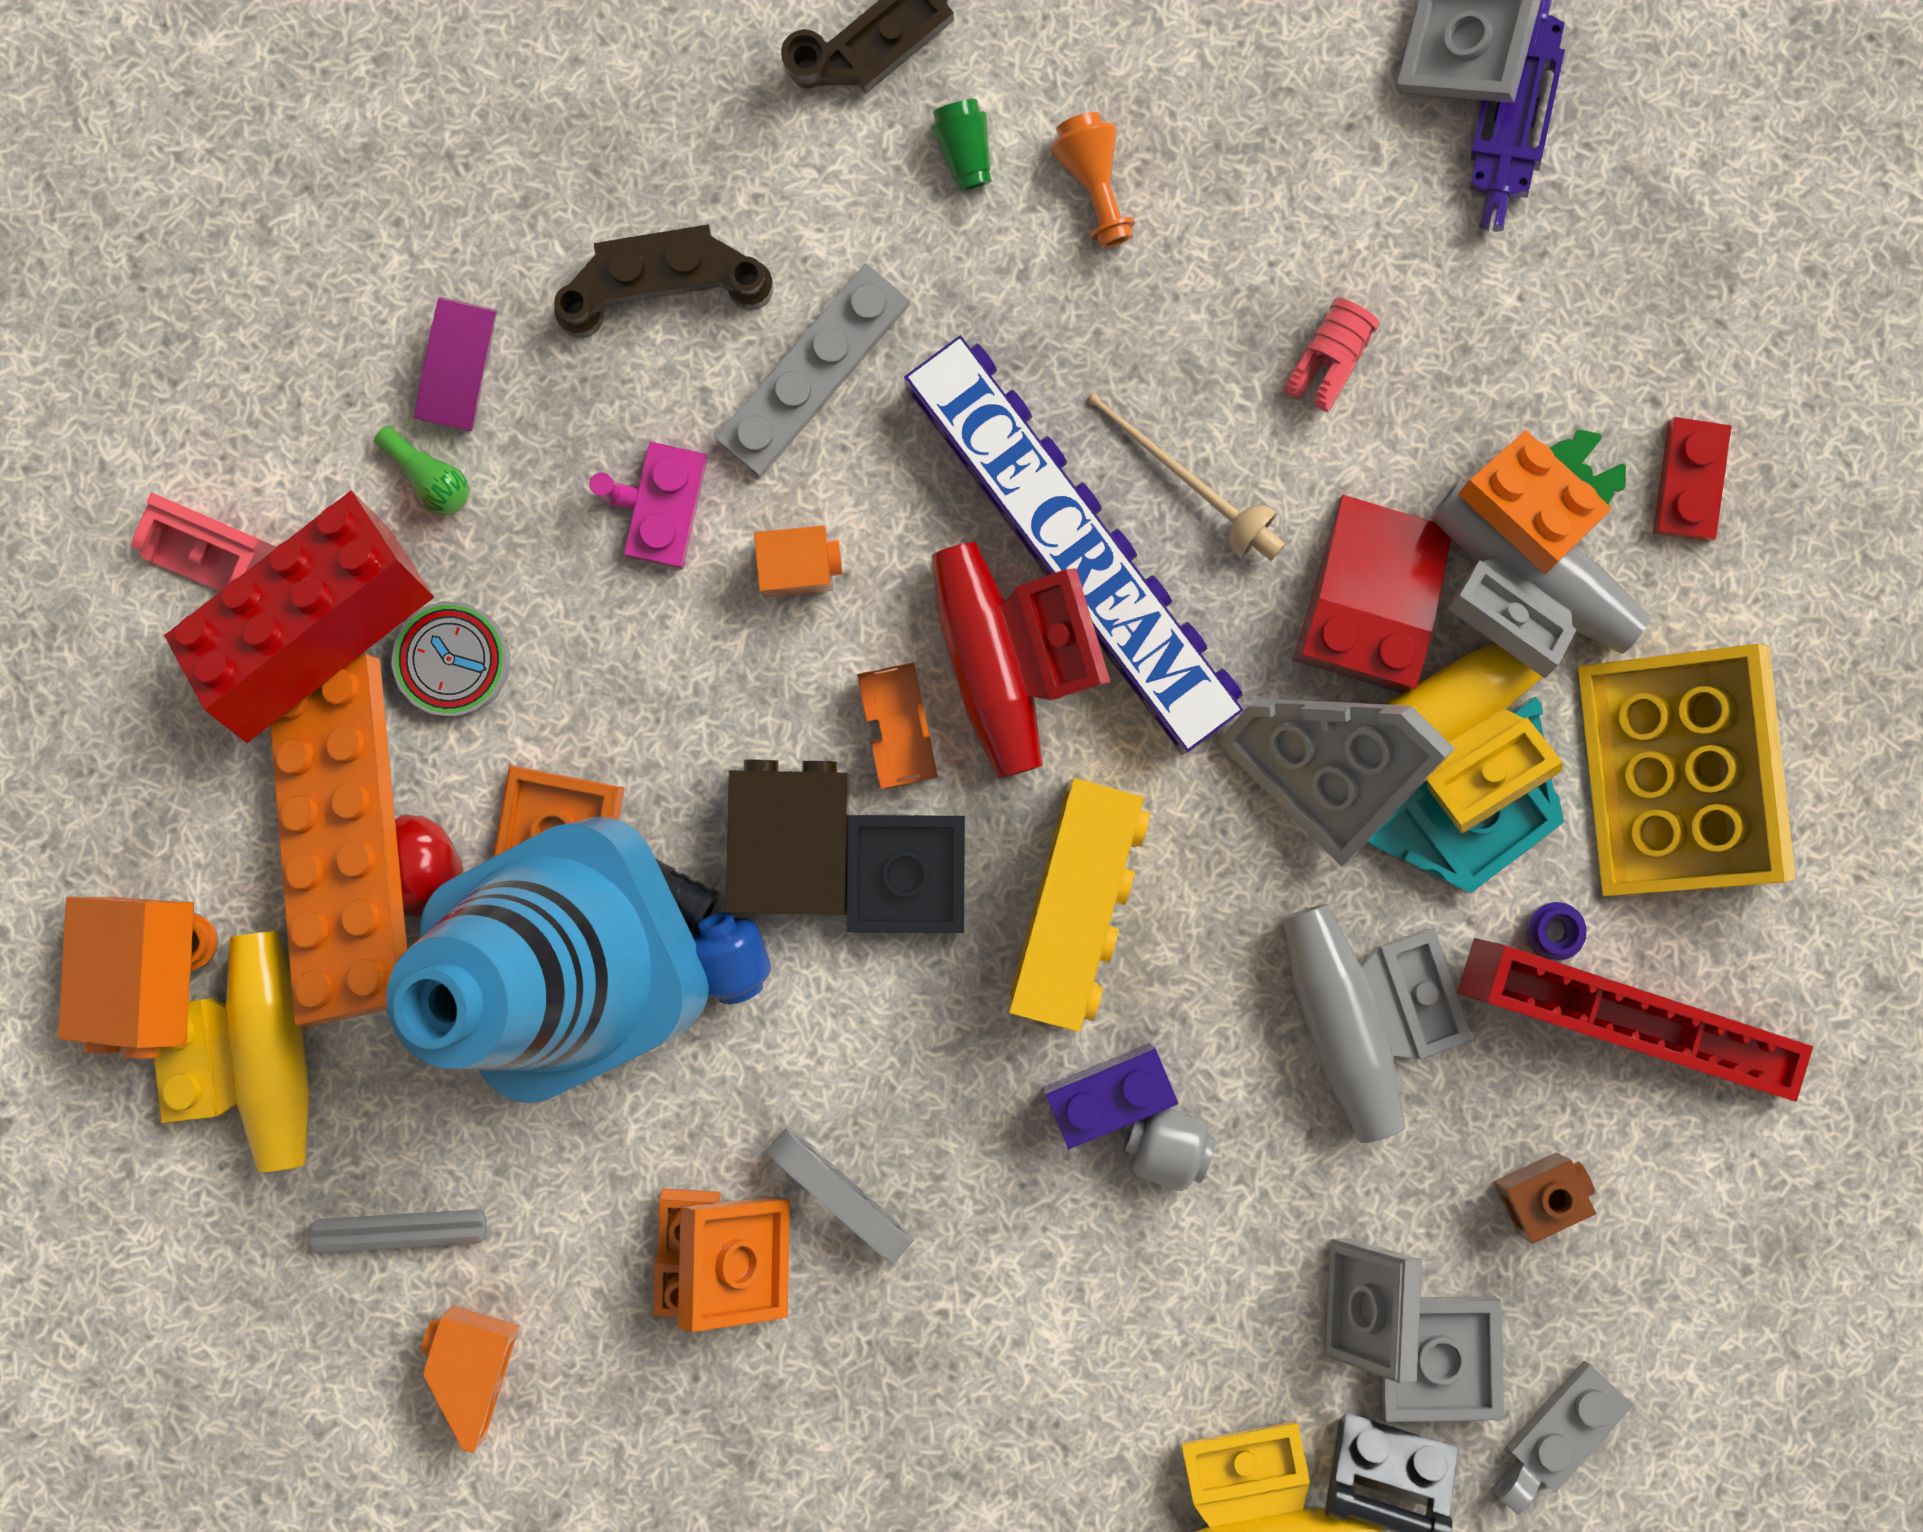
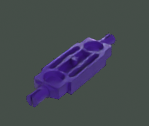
[1470,0,1565,232]

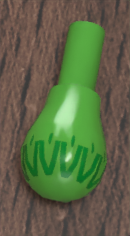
[374,426,470,516]

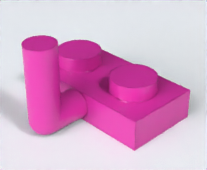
[589,441,708,569]

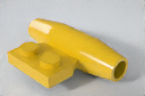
[1385,642,1563,834]
[154,930,310,1173]
[1180,1421,1383,1532]

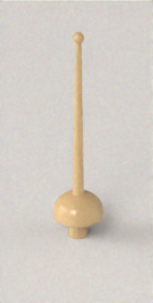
[1088,394,1286,561]

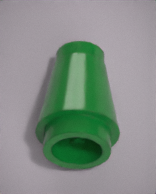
[931,99,992,191]

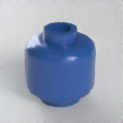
[693,912,771,1005]

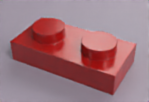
[1653,417,1732,542]

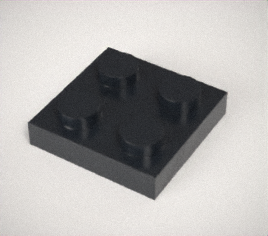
[847,815,965,933]

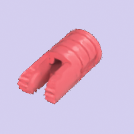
[1283,298,1380,413]

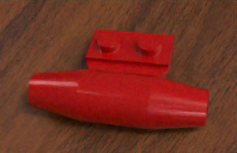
[931,542,1110,779]

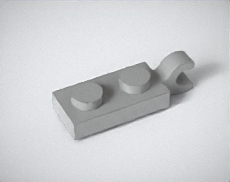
[1491,1361,1633,1515]

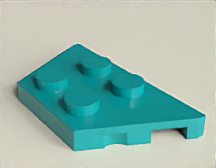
[1367,697,1564,893]

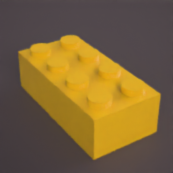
[1007,778,1150,1032]

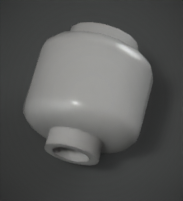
[1123,1108,1215,1191]

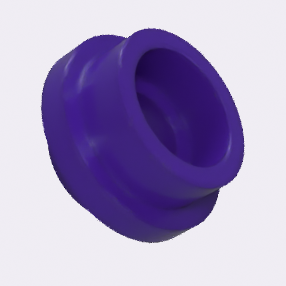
[1526,902,1587,960]

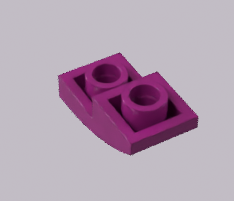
[414,297,497,431]

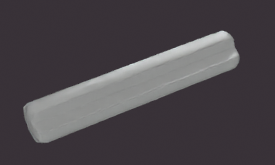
[309,1209,487,1253]

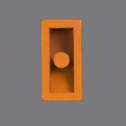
[420,1305,520,1453]

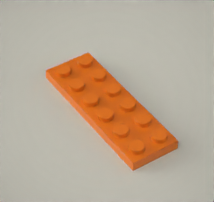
[270,654,407,1027]

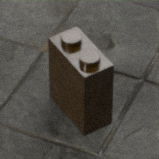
[725,759,850,915]

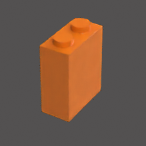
[58,897,194,1058]

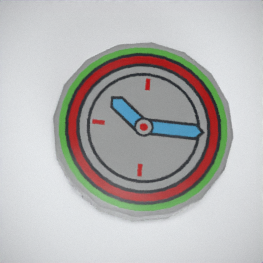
[391,601,511,718]

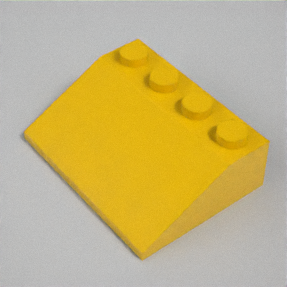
[1578,643,1796,896]

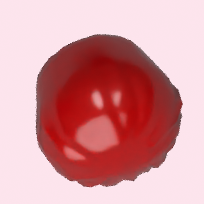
[395,814,463,918]

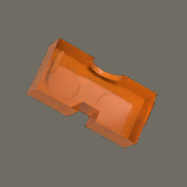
[857,662,938,790]

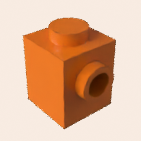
[754,525,843,598]

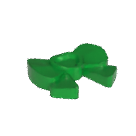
[1550,430,1626,504]

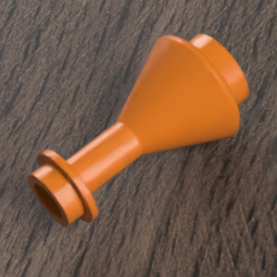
[1051,112,1135,249]

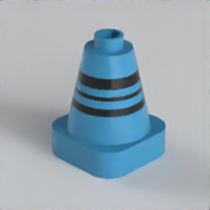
[386,817,709,1103]

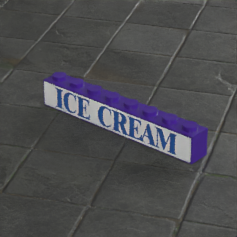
[904,335,1244,755]

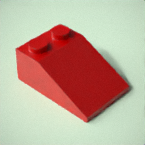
[1292,495,1451,693]

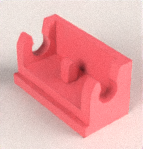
[131,492,275,591]

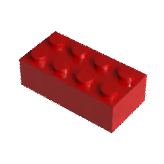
[164,490,435,743]

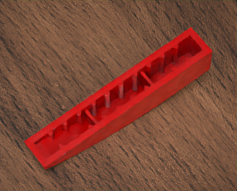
[1457,938,1814,1102]

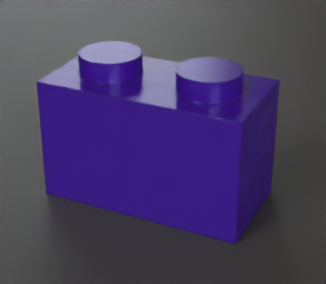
[1043,1043,1179,1150]

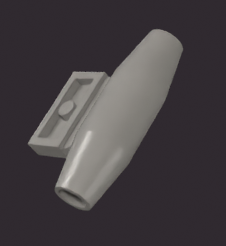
[1431,480,1651,678]
[1283,904,1474,1143]

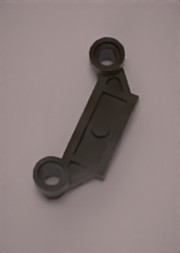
[781,0,954,94]
[554,224,774,338]

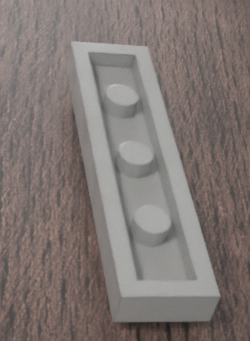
[715,263,910,478]

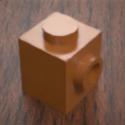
[1493,1152,1596,1244]

